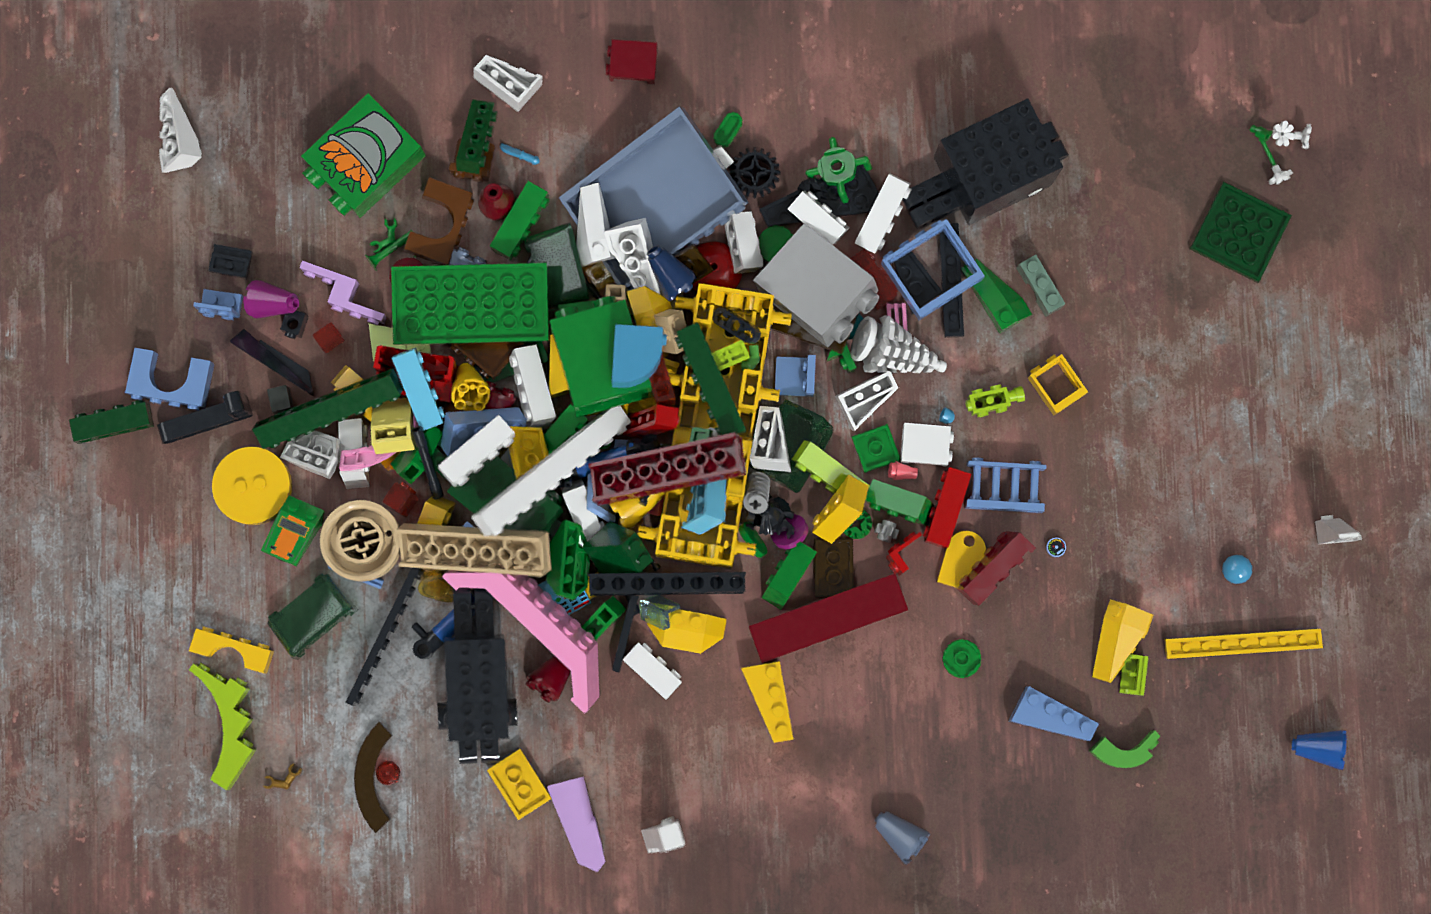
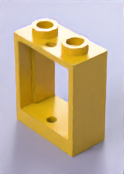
[1028,354,1088,416]

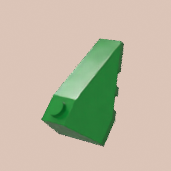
[961,259,1033,334]

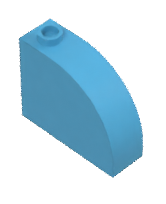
[612,325,667,388]

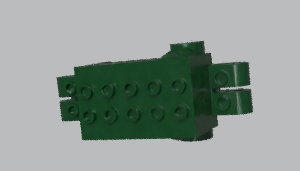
[431,436,565,547]

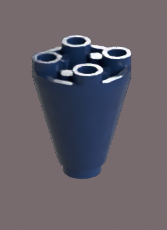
[647,245,696,301]

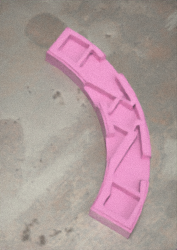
[339,413,419,471]

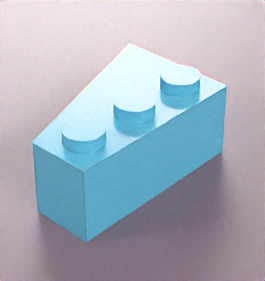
[682,479,727,535]

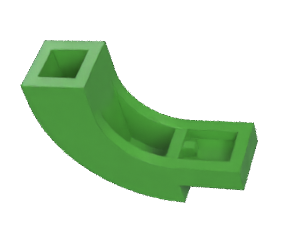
[1089,730,1160,768]

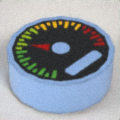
[1046,538,1066,557]

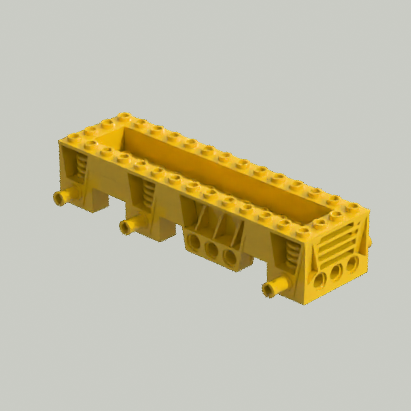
[638,283,792,569]

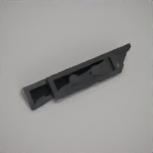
[230,329,314,396]

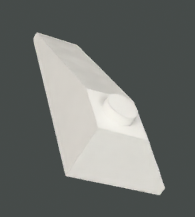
[159,88,201,173]

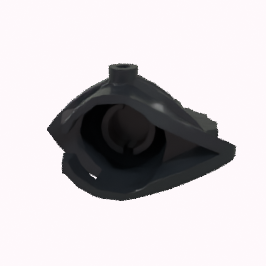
[746,494,794,539]

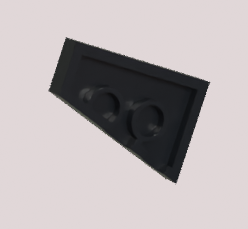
[893,251,943,316]

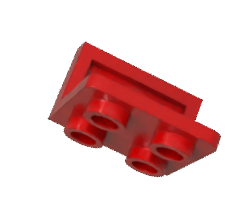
[886,532,922,576]

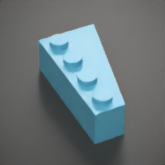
[392,347,445,431]

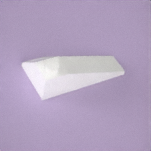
[576,183,616,267]
[604,218,661,295]
[1315,515,1362,545]

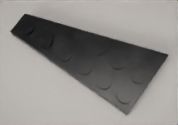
[759,164,879,227]

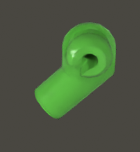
[741,345,760,370]

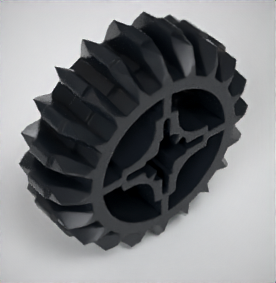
[729,147,781,199]

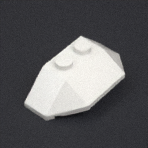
[280,430,339,479]

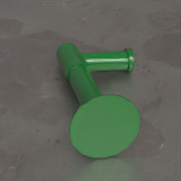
[365,230,417,271]

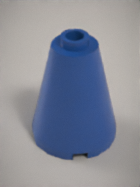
[1292,730,1347,770]

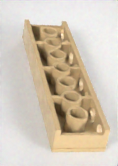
[396,523,551,576]

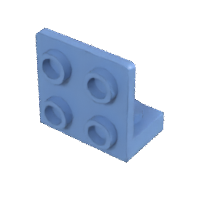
[193,289,243,320]
[775,355,816,397]

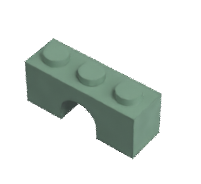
[1016,255,1065,317]

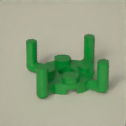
[805,137,872,203]

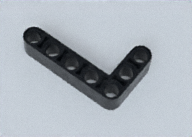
[157,391,253,444]

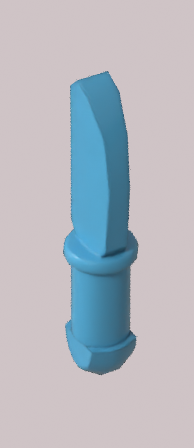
[500,143,540,165]

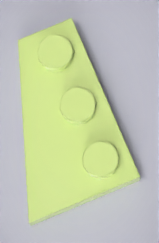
[369,324,431,361]

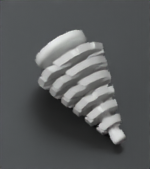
[851,315,947,373]

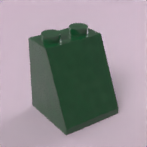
[582,521,653,574]

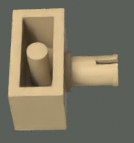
[654,309,686,354]

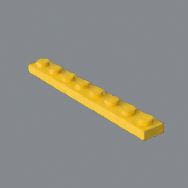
[1164,629,1323,659]

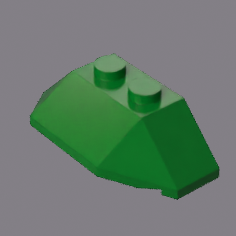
[547,520,590,600]

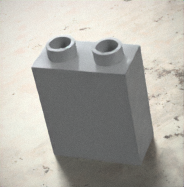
[753,223,879,348]

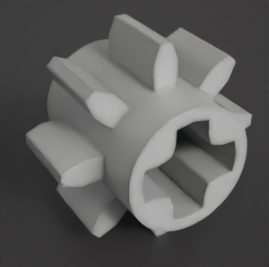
[874,520,899,543]

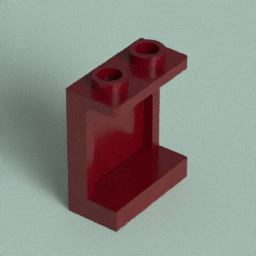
[606,39,658,85]

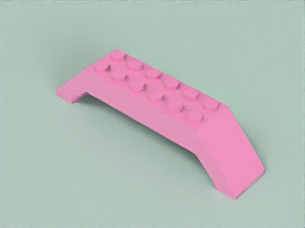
[442,565,599,713]

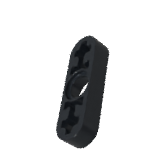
[713,307,761,344]

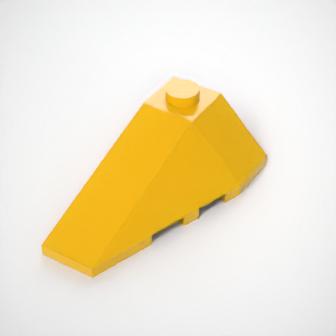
[1092,599,1154,683]

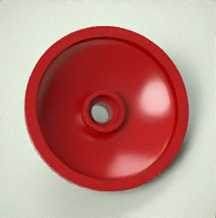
[692,242,742,293]

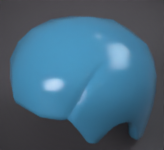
[1222,555,1253,584]

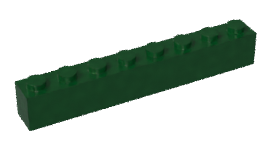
[252,368,404,449]

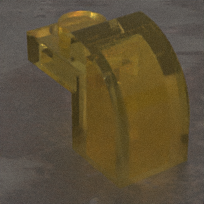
[579,261,614,292]

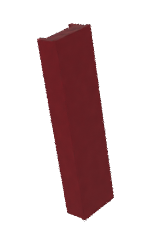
[588,433,747,506]
[748,574,908,663]

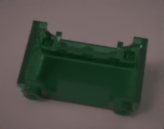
[524,222,590,312]
[749,399,833,493]
[267,573,358,660]

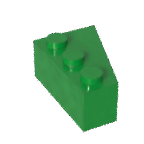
[865,479,934,526]
[762,542,817,610]

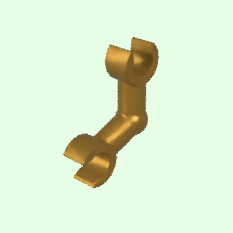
[263,763,303,790]

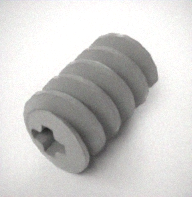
[743,472,770,514]

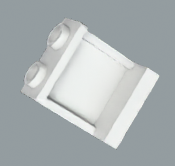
[900,423,954,467]

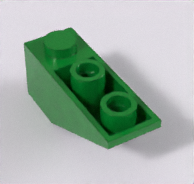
[390,426,443,484]

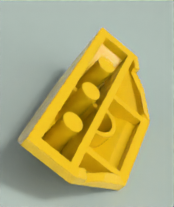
[626,286,672,358]
[647,605,727,654]

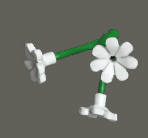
[1250,121,1312,185]

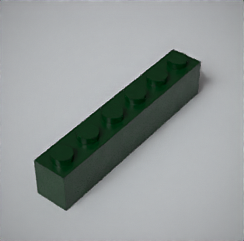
[674,322,746,436]

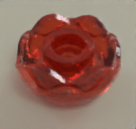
[376,761,401,786]

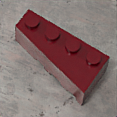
[957,531,1036,605]

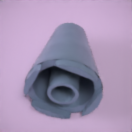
[875,812,931,865]

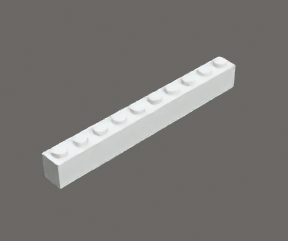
[472,406,631,536]

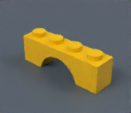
[189,626,274,674]

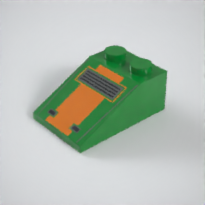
[261,495,324,567]

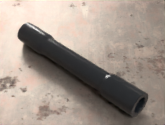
[411,426,444,499]

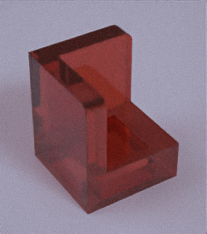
[313,322,345,353]

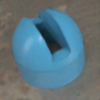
[939,407,955,424]

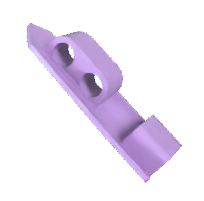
[547,777,605,872]

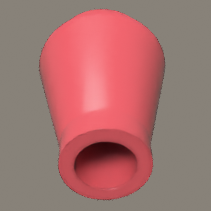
[888,461,918,480]

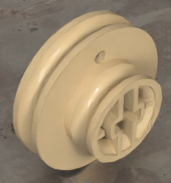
[320,500,401,582]

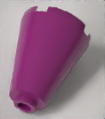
[243,280,299,319]

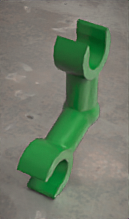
[370,218,398,254]

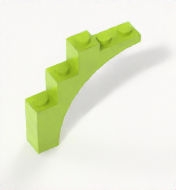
[189,663,256,790]

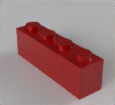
[623,405,680,439]
[923,467,971,549]

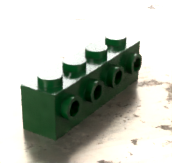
[456,99,498,174]

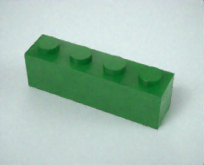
[490,181,550,261]

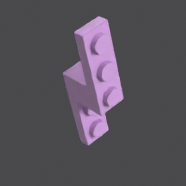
[300,261,387,325]

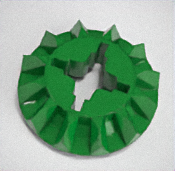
[844,510,872,539]

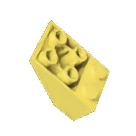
[371,398,415,454]

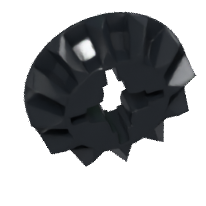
[797,178,827,204]

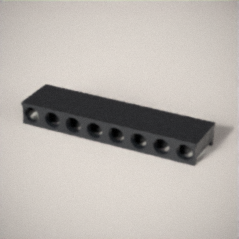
[588,572,746,596]

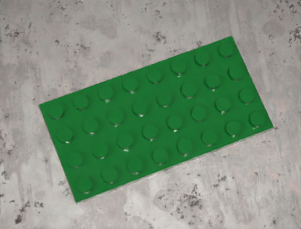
[391,263,549,345]

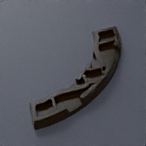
[354,722,393,834]

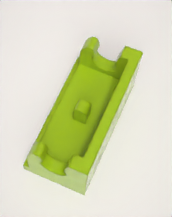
[712,340,750,371]
[1119,654,1148,696]

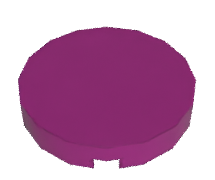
[770,514,809,549]

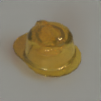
[418,569,453,603]

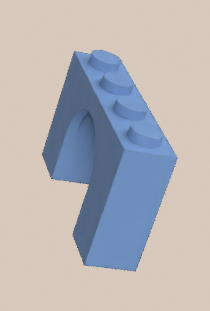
[125,348,214,411]

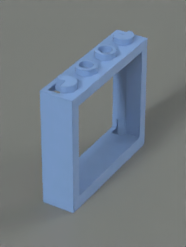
[881,219,985,320]

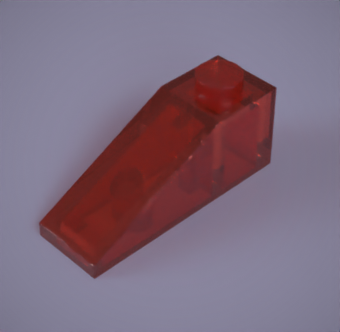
[649,354,675,406]

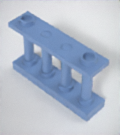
[965,458,1046,513]

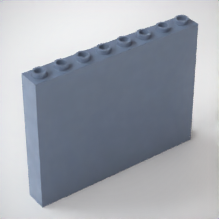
[559,106,749,290]

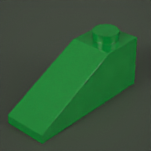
[582,596,627,641]

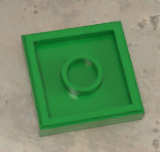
[851,424,901,473]

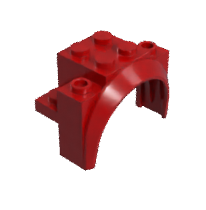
[373,345,458,403]

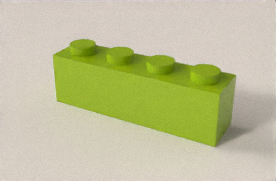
[792,440,870,494]

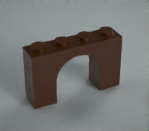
[403,177,474,266]

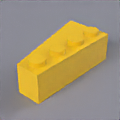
[741,662,793,743]

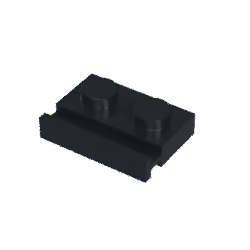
[208,244,253,279]

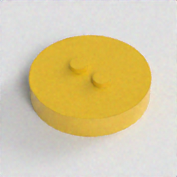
[212,447,292,525]

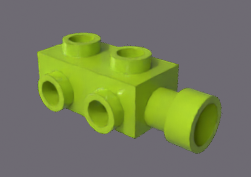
[965,384,1025,418]

